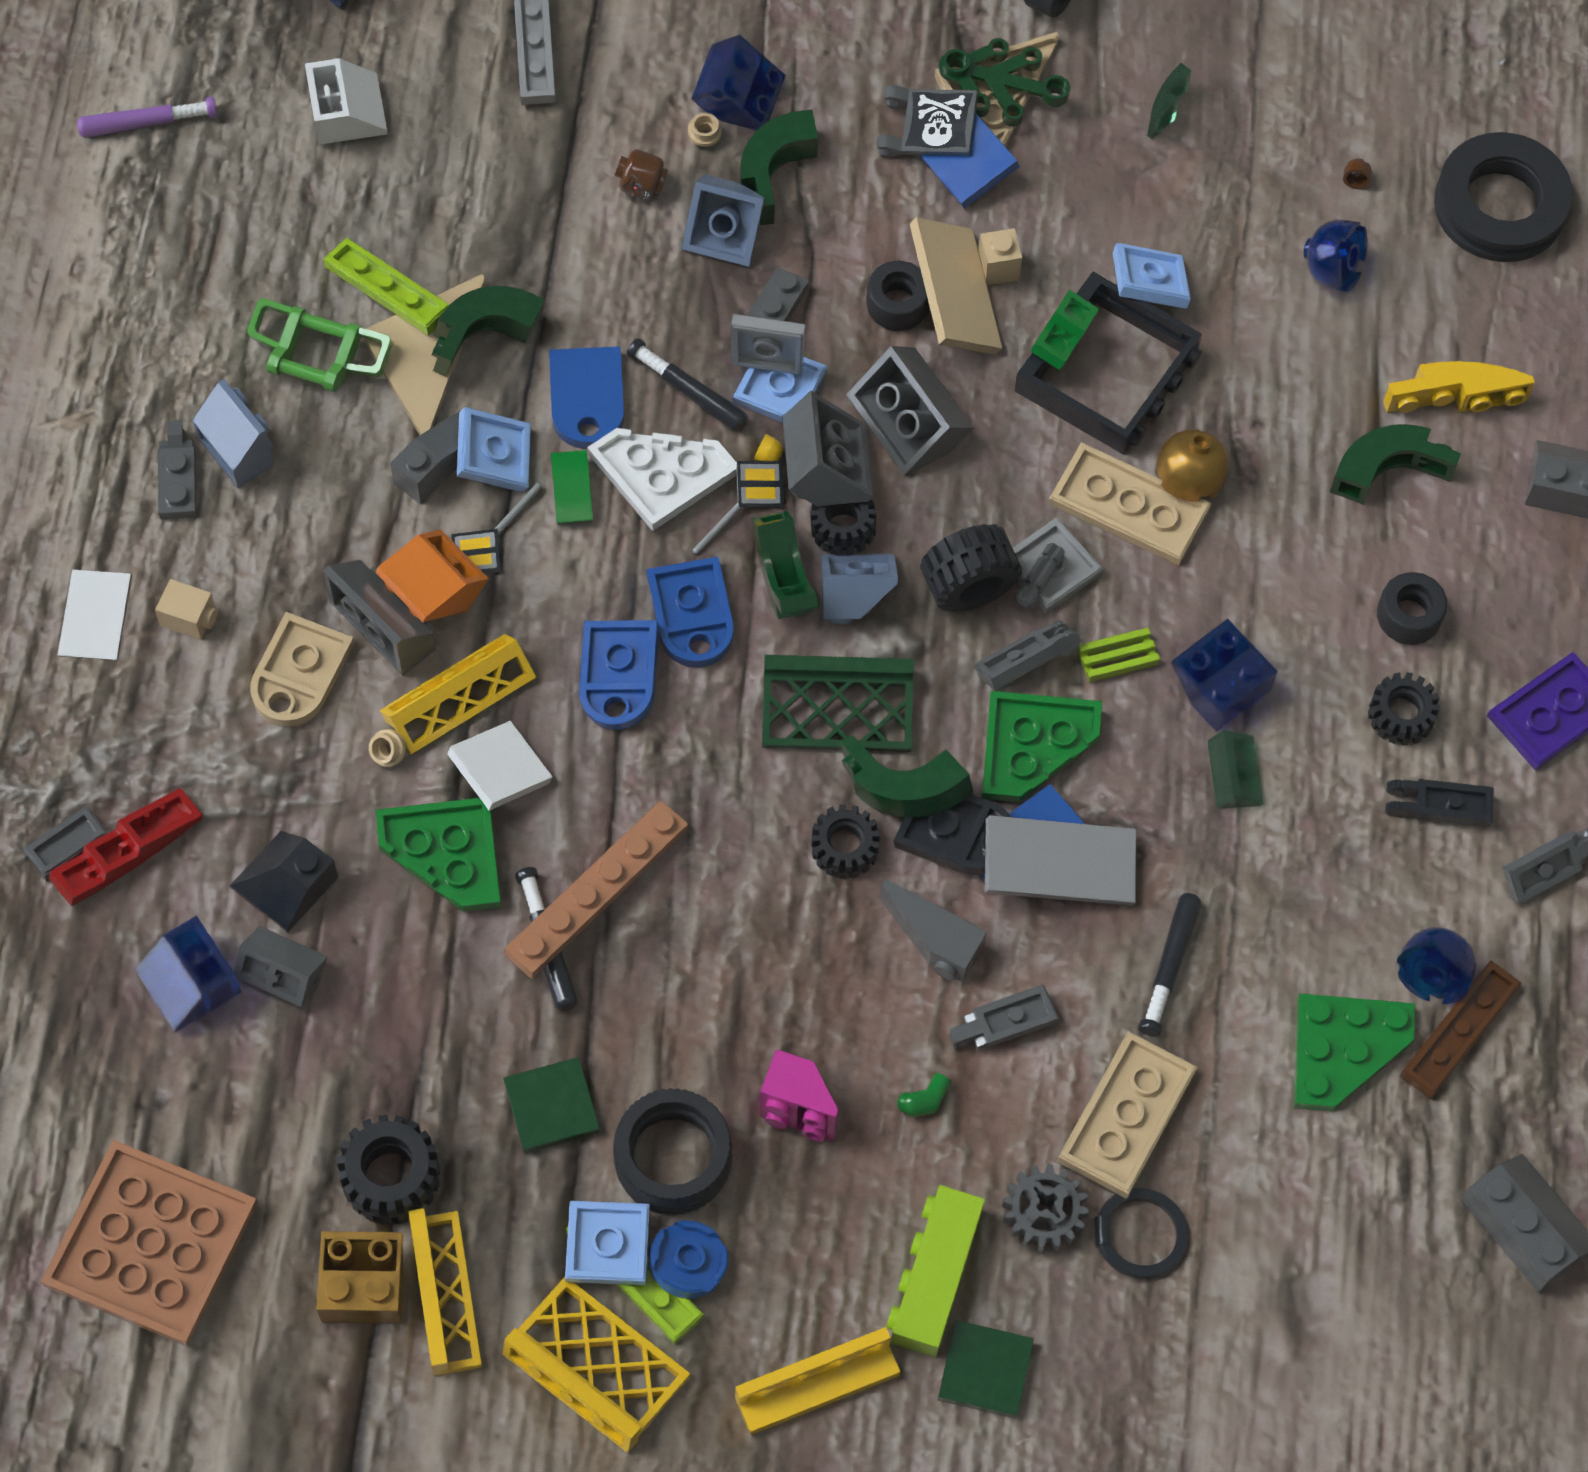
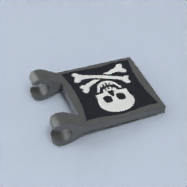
[876,85,978,158]

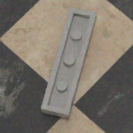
[514,0,556,105]

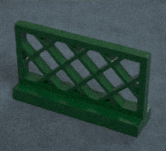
[762,655,914,752]

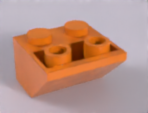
[375,529,489,622]

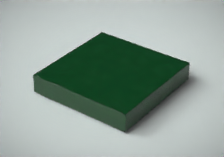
[503,1057,600,1154]
[938,1320,1034,1419]

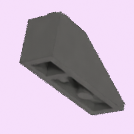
[390,410,461,504]
[880,879,987,983]

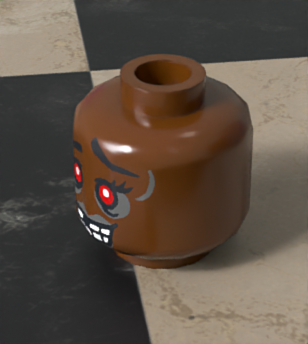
[614,149,669,200]

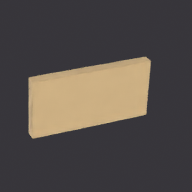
[910,217,1002,355]
[1048,442,1212,566]
[1057,1031,1197,1199]

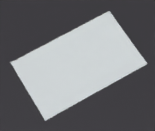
[57,569,131,660]

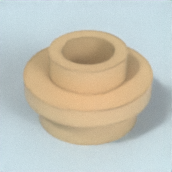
[688,113,722,147]
[369,729,406,767]

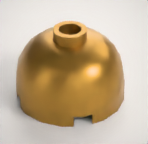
[1154,429,1229,502]

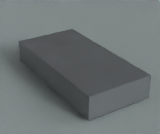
[23,806,107,882]

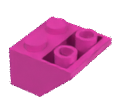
[759,1049,838,1142]

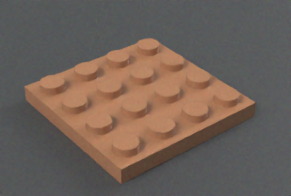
[41,1140,258,1347]

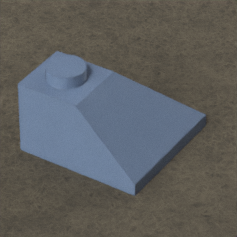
[682,174,765,267]
[821,554,898,624]

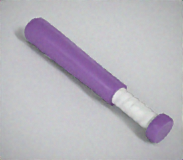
[77,97,218,138]

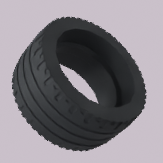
[613,1088,732,1215]

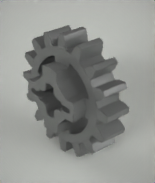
[1002,1164,1089,1252]

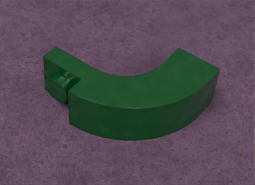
[740,109,818,225]
[431,286,545,377]
[1330,424,1461,505]
[751,510,818,619]
[841,735,973,817]

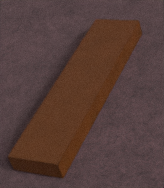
[1400,960,1522,1100]

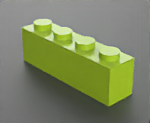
[886,1184,985,1358]

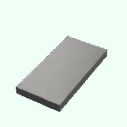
[985,816,1136,906]

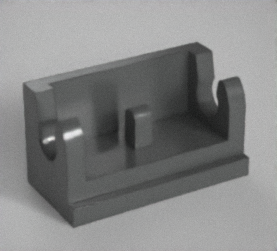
[233,926,328,1007]

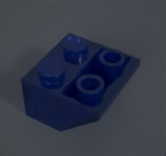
[691,35,786,131]
[1171,619,1278,732]
[135,915,242,1033]

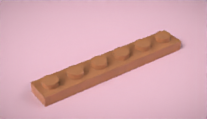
[504,800,688,979]

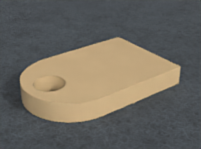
[250,612,355,727]

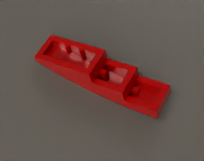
[49,788,203,906]

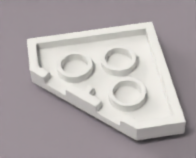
[587,428,737,531]

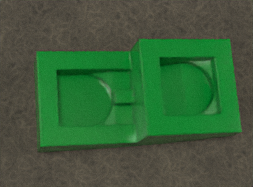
[1030,289,1099,370]
[551,450,593,524]

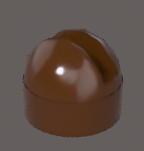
[1343,158,1372,189]

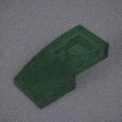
[1147,63,1191,139]

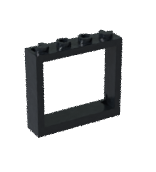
[1014,272,1202,455]

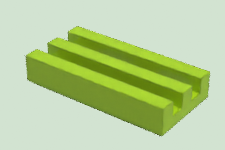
[1077,627,1160,683]

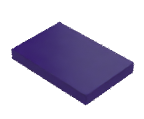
[1487,652,1588,771]

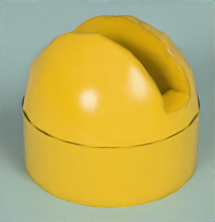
[753,434,783,461]

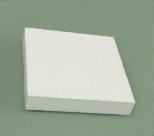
[447,721,553,811]

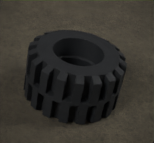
[920,524,1022,612]
[337,1115,441,1224]

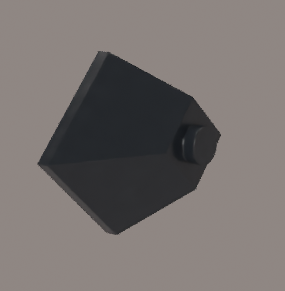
[230,831,338,933]

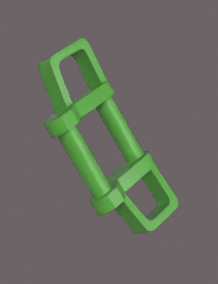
[247,298,393,392]

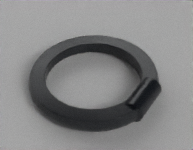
[1094,1188,1189,1279]

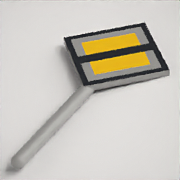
[693,461,784,554]
[451,483,542,574]

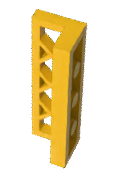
[379,634,536,754]
[408,1208,482,1376]
[735,1327,900,1436]

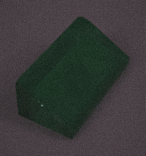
[1208,730,1263,808]

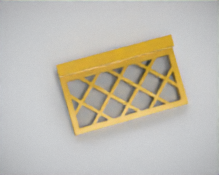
[502,1277,690,1453]

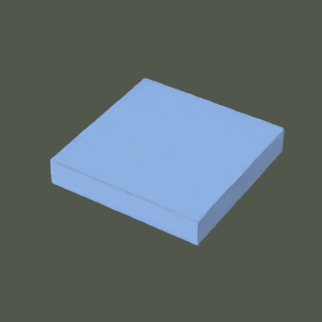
[1112,243,1191,309]
[733,357,827,423]
[457,407,531,493]
[565,1201,650,1285]

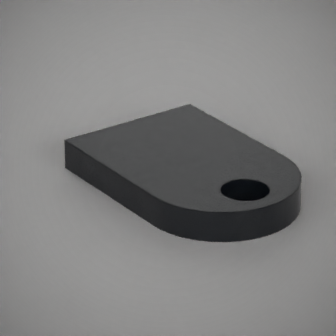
[893,794,1011,875]

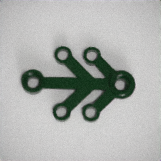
[939,38,1070,126]

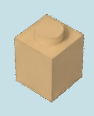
[978,228,1022,285]
[155,579,218,640]

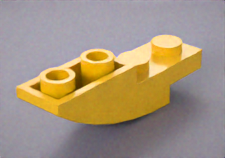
[1383,361,1535,413]

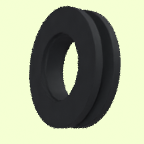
[1434,132,1573,262]

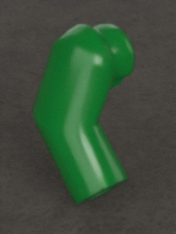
[897,1073,951,1117]

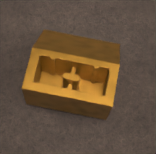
[316,1231,404,1324]

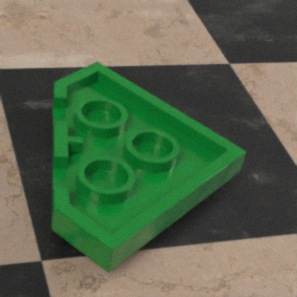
[981,691,1102,802]
[375,798,501,912]
[1294,993,1415,1112]

